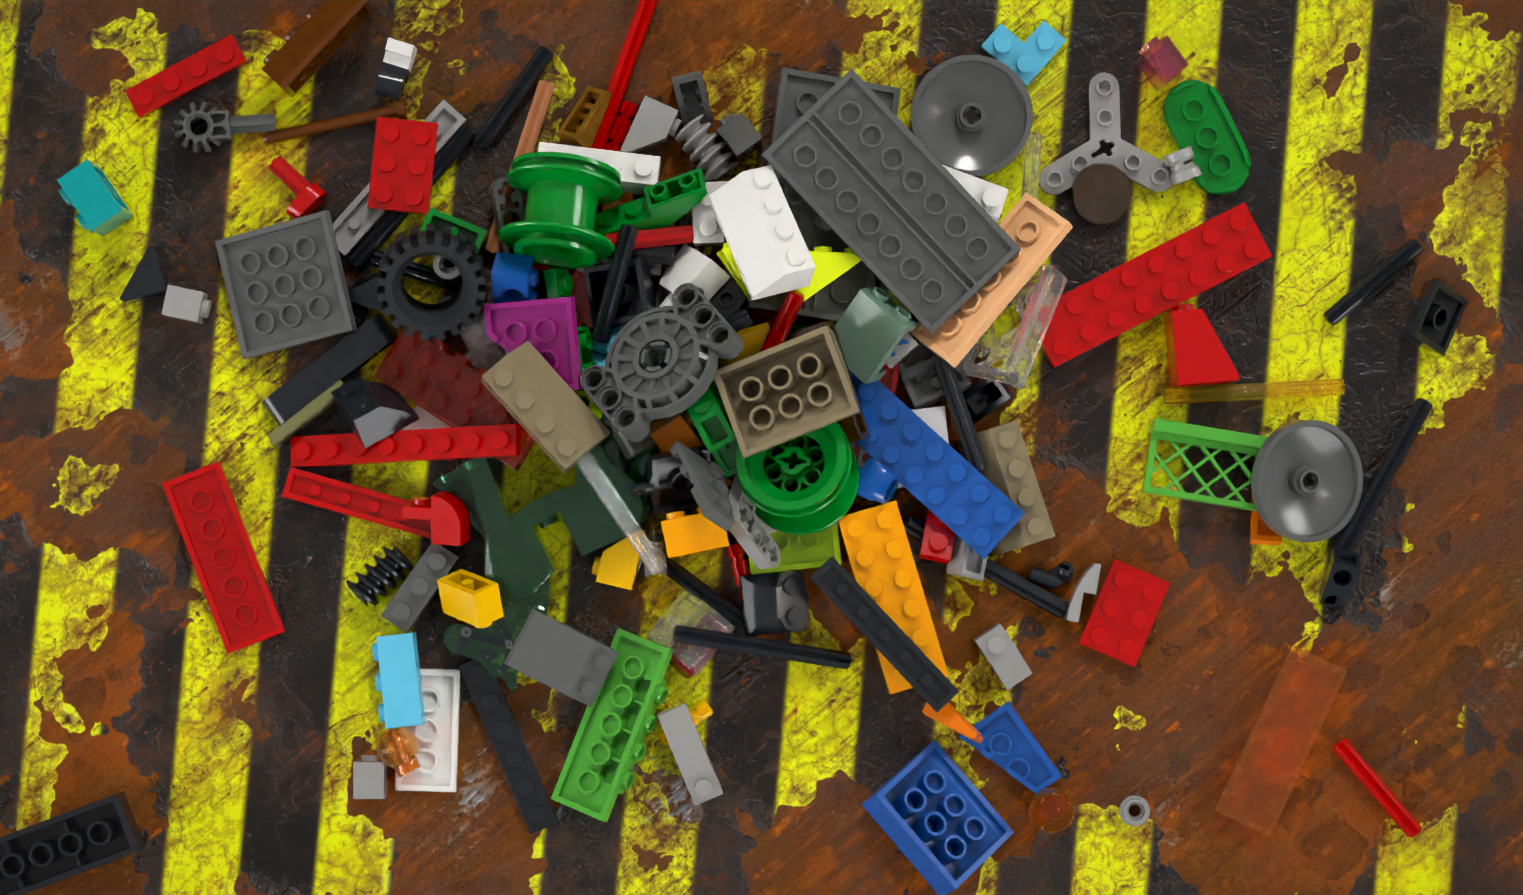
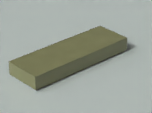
[268,380,345,446]

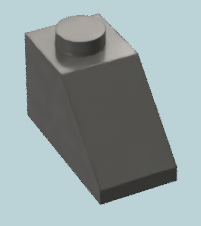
[716,112,763,162]

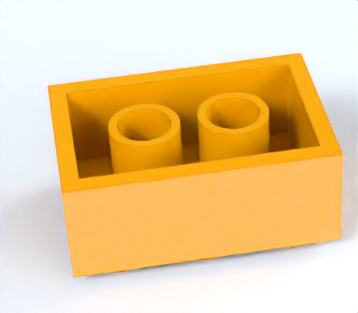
[661,507,730,558]

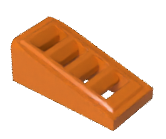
[922,702,984,743]

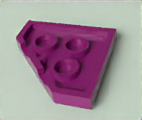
[483,296,583,390]

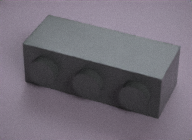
[381,544,462,633]

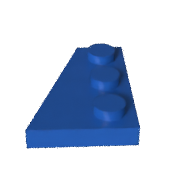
[958,701,1062,794]

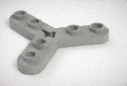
[1038,72,1173,196]

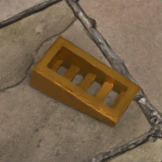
[556,86,612,148]

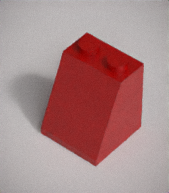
[1164,304,1239,388]

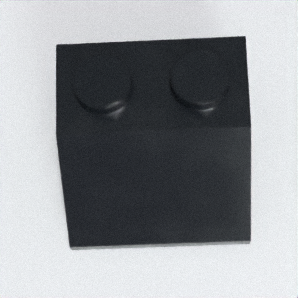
[331,378,419,448]

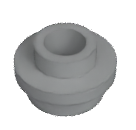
[1119,795,1150,826]

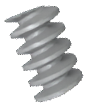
[675,114,739,182]

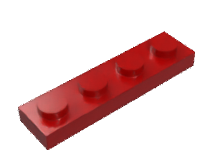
[125,34,247,119]

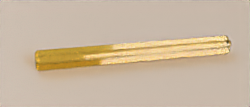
[1163,379,1345,404]

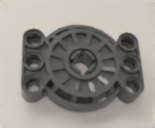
[580,283,744,442]

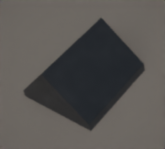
[1401,279,1468,356]

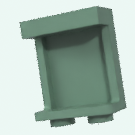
[835,286,918,384]

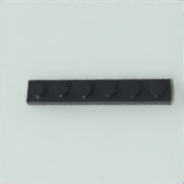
[810,556,959,712]
[459,656,559,834]

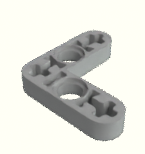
[729,475,780,570]

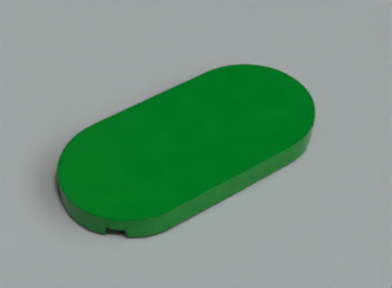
[1163,79,1251,195]

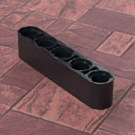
[262,313,399,426]

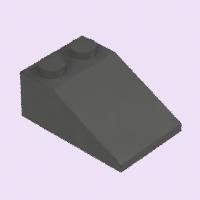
[504,609,619,707]

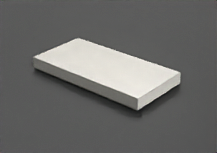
[395,668,461,792]

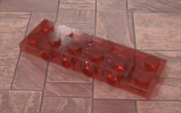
[374,326,535,470]

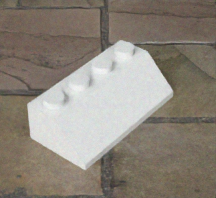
[709,165,816,300]

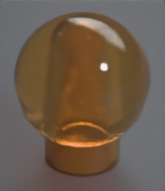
[376,727,421,777]

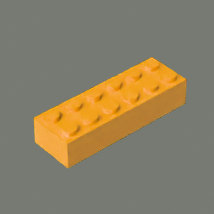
[838,500,949,694]

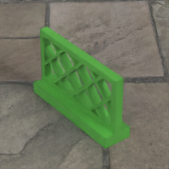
[1142,418,1268,512]

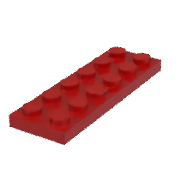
[162,461,286,654]

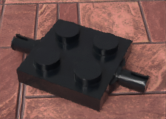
[629,445,732,517]

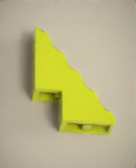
[716,242,861,302]

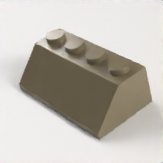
[481,341,611,474]
[957,420,1055,555]

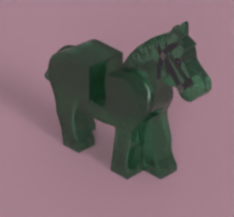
[433,403,660,691]

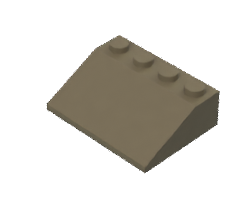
[714,325,860,458]

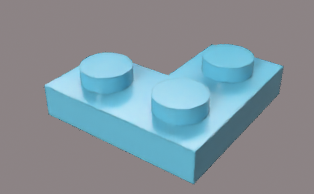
[980,21,1066,87]

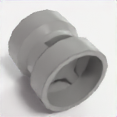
[1163,146,1202,186]

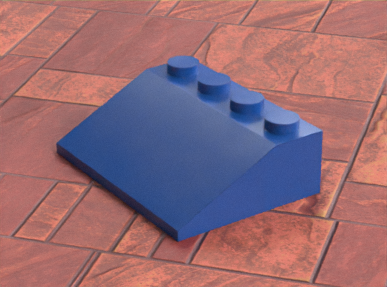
[861,740,1014,895]

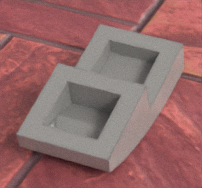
[1064,563,1101,622]

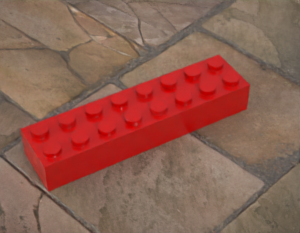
[1024,202,1272,369]

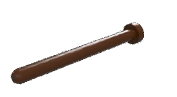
[263,99,408,144]

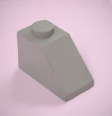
[620,95,682,153]
[973,623,1032,690]

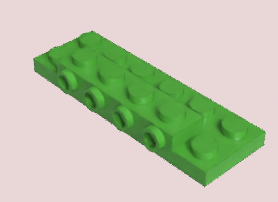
[551,628,674,822]

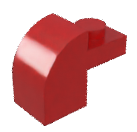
[402,490,471,546]

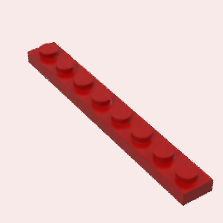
[290,424,521,468]

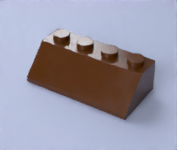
[262,0,375,98]

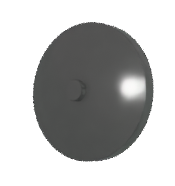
[910,55,1033,177]
[1251,420,1363,543]

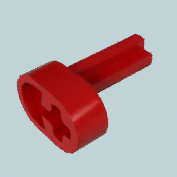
[268,155,327,219]

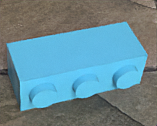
[372,632,426,729]

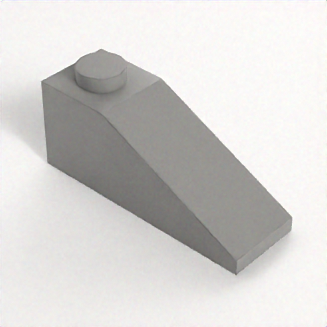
[657,703,723,806]

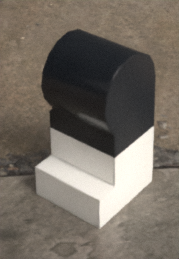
[375,38,417,100]

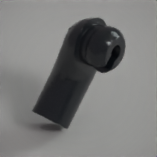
[1028,562,1074,589]

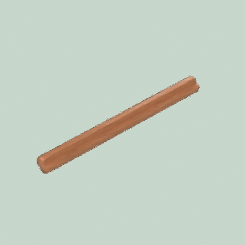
[485,80,555,254]

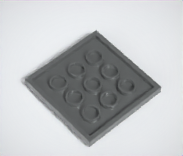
[215,211,357,359]

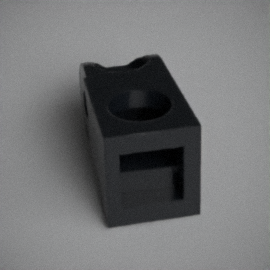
[1318,547,1360,610]

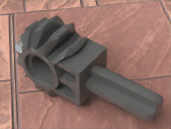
[174,102,276,154]

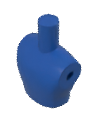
[857,458,899,504]

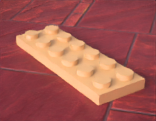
[909,192,1073,368]

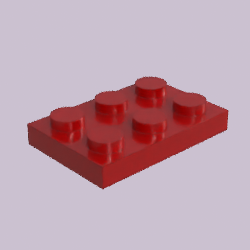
[367,117,439,215]
[1078,559,1170,667]

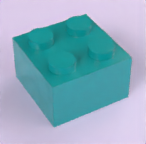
[57,159,133,237]

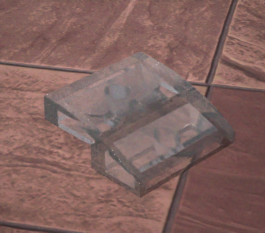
[646,589,735,674]

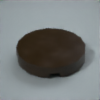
[1071,163,1132,224]

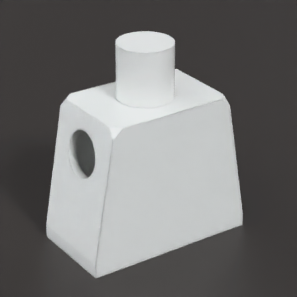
[659,244,731,307]

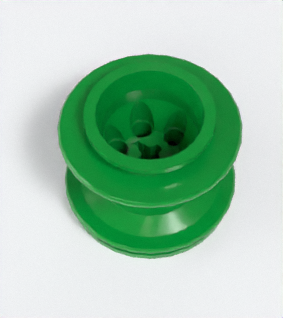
[498,152,623,269]
[735,422,859,535]

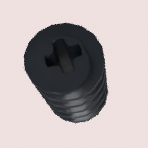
[346,543,414,607]

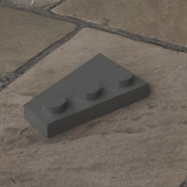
[669,441,735,532]

